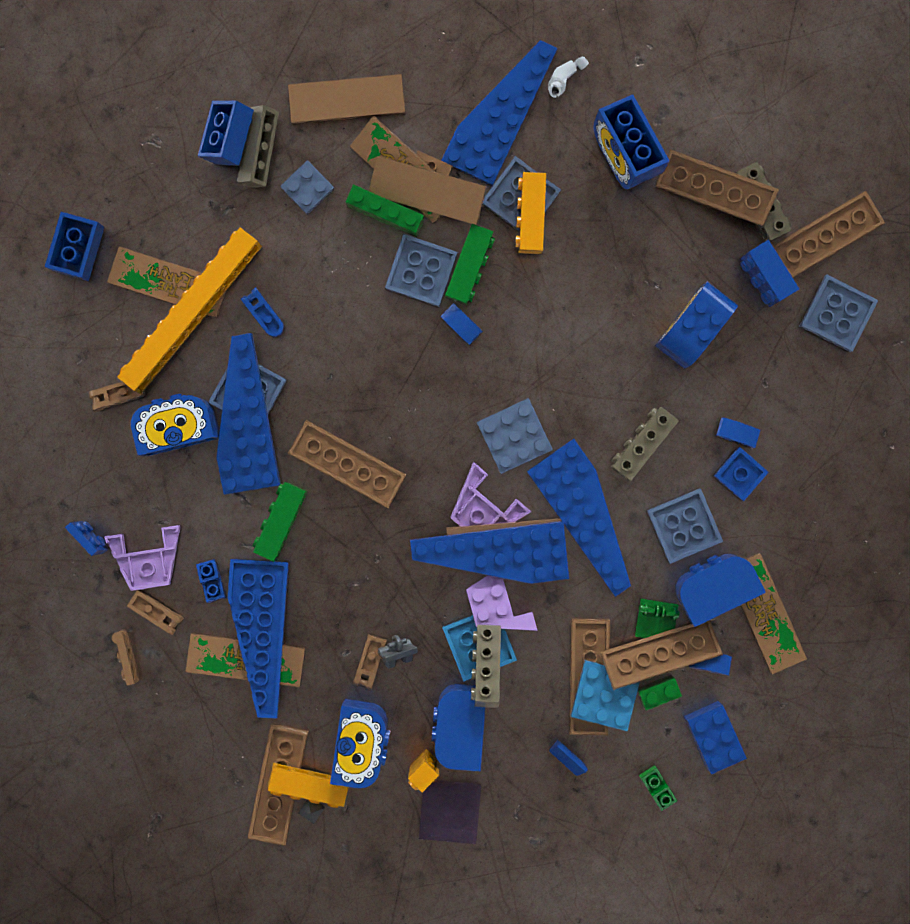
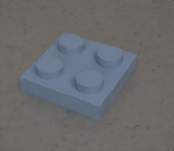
[280,160,334,215]

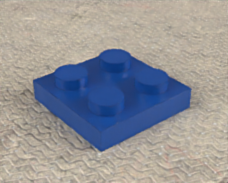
[713,447,769,501]
[65,521,108,556]

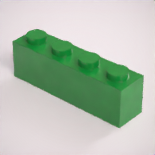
[346,184,424,238]
[445,224,495,306]
[252,482,308,562]

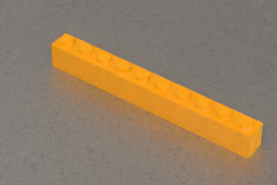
[117,227,262,395]

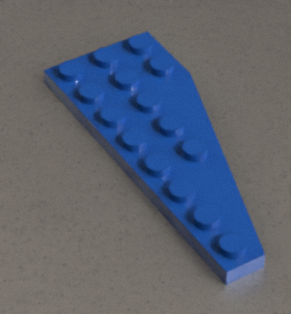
[441,40,557,187]
[216,333,281,495]
[527,439,631,597]
[410,521,569,584]
[227,559,289,719]

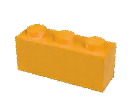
[408,749,440,793]

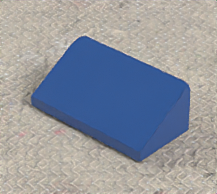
[549,740,588,776]

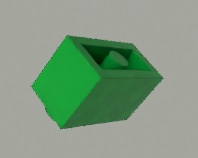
[637,675,682,710]

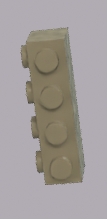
[237,105,279,188]
[736,162,791,242]
[611,407,679,481]
[471,625,501,708]

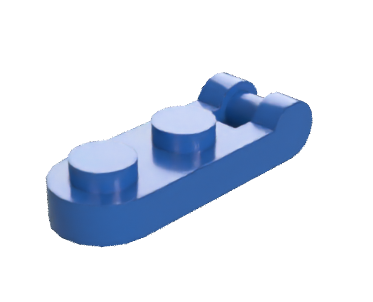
[241,287,284,337]

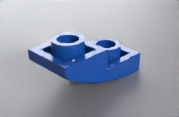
[440,303,483,345]
[716,417,760,448]
[196,559,226,603]
[689,654,732,676]

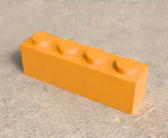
[515,172,546,254]
[267,763,349,808]

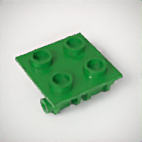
[635,599,680,638]

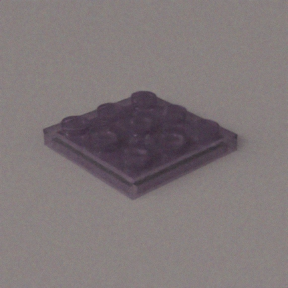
[419,780,481,844]

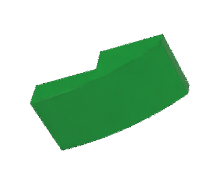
[639,765,677,811]

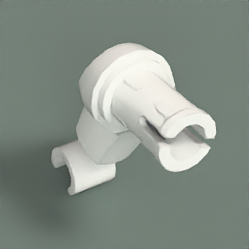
[548,57,589,98]

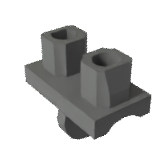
[378,635,418,669]

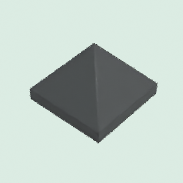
[298,799,325,824]

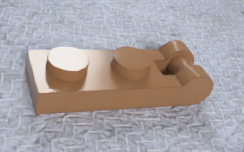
[89,382,145,412]
[127,590,184,635]
[112,630,139,686]
[353,634,387,691]

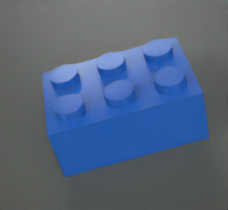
[198,101,254,166]
[45,212,105,282]
[740,239,799,307]
[683,701,747,774]

